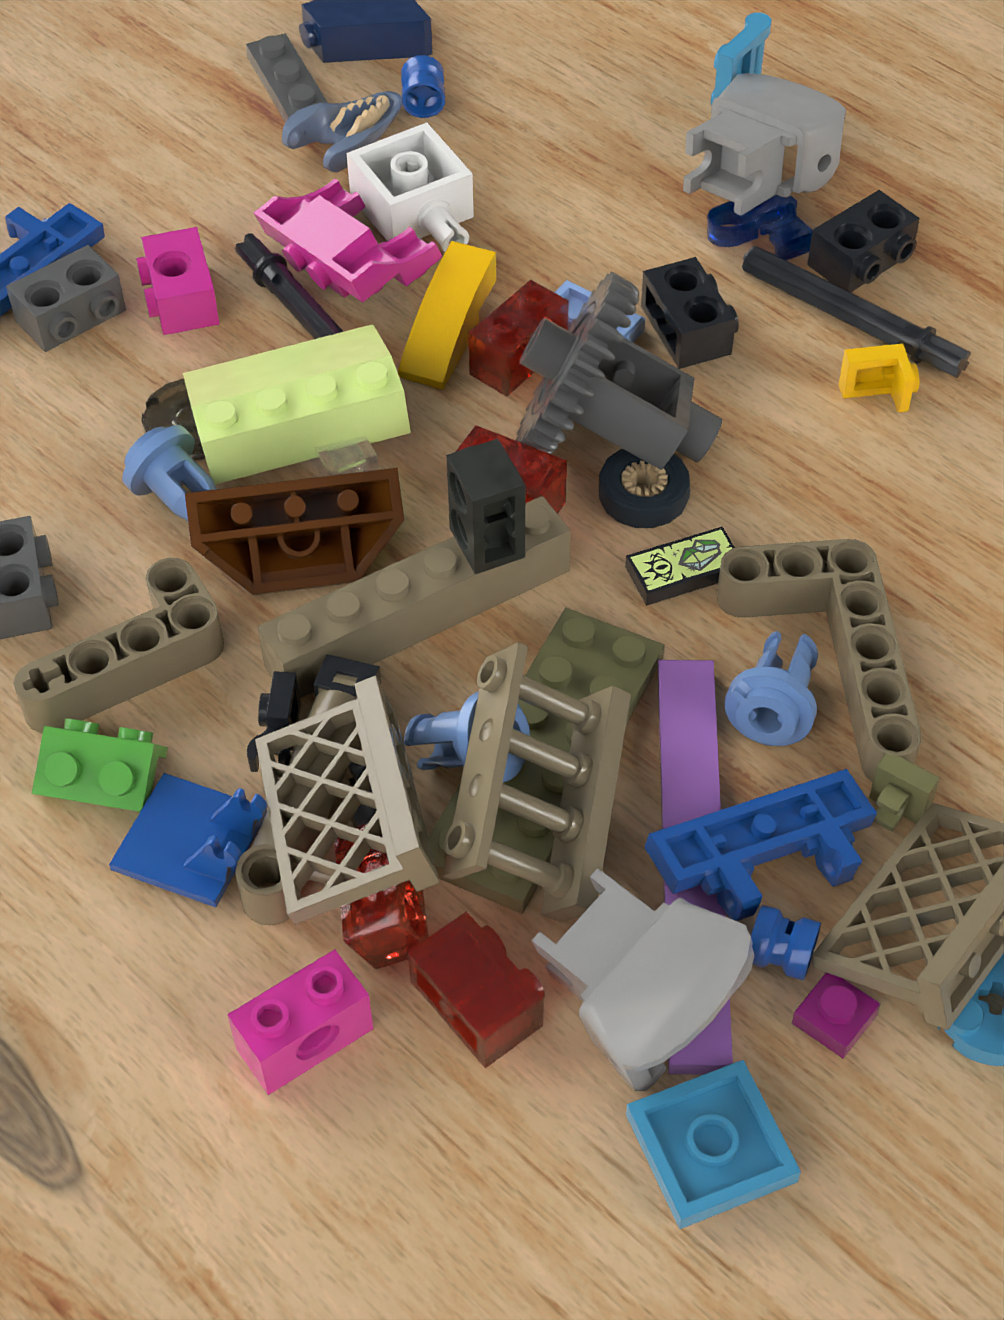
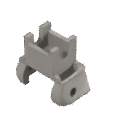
[683,73,846,215]
[531,868,754,1091]

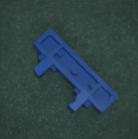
[0,202,105,316]
[644,769,877,921]

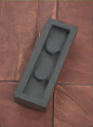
[246,33,328,122]

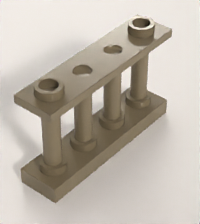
[443,642,631,922]

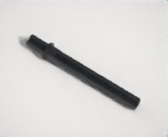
[235,233,344,339]
[742,246,971,378]

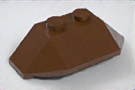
[185,467,404,595]

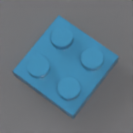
[626,1060,801,1229]

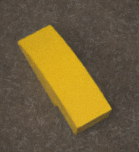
[398,241,496,389]

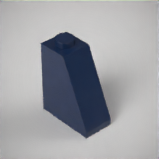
[299,0,433,63]

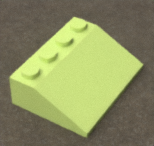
[183,324,411,485]

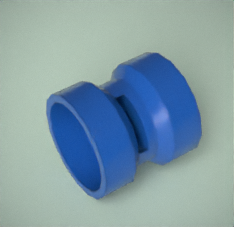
[401,55,445,118]
[751,904,821,981]

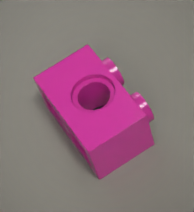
[136,227,220,335]
[227,949,373,1095]

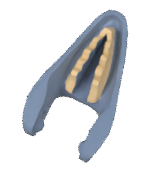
[282,91,402,173]

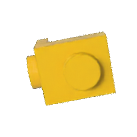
[838,343,920,413]

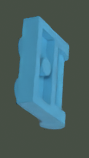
[710,12,772,105]

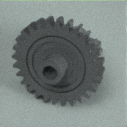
[515,271,722,470]

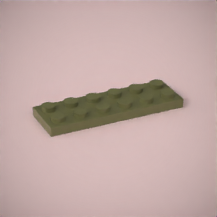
[428,607,665,914]

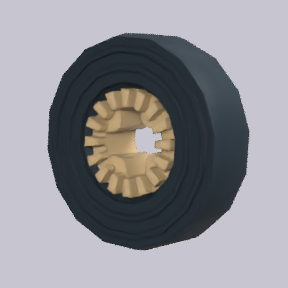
[599,449,690,528]

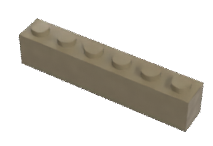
[258,496,571,698]

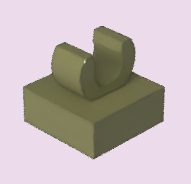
[869,751,940,831]

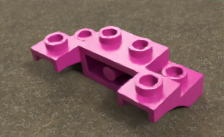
[254,179,442,303]

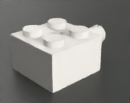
[346,123,474,252]

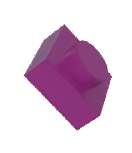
[792,972,881,1059]

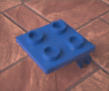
[109,773,267,908]

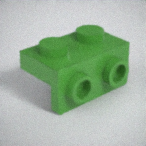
[31,718,168,812]

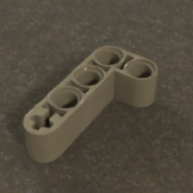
[14,558,224,733]

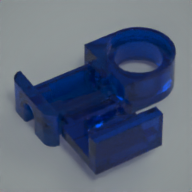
[707,195,813,261]

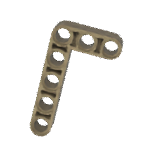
[717,539,921,783]

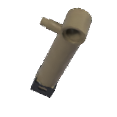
[235,654,381,925]

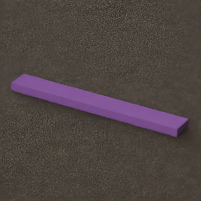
[658,660,733,1075]

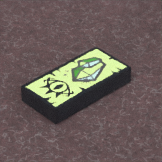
[625,526,735,606]

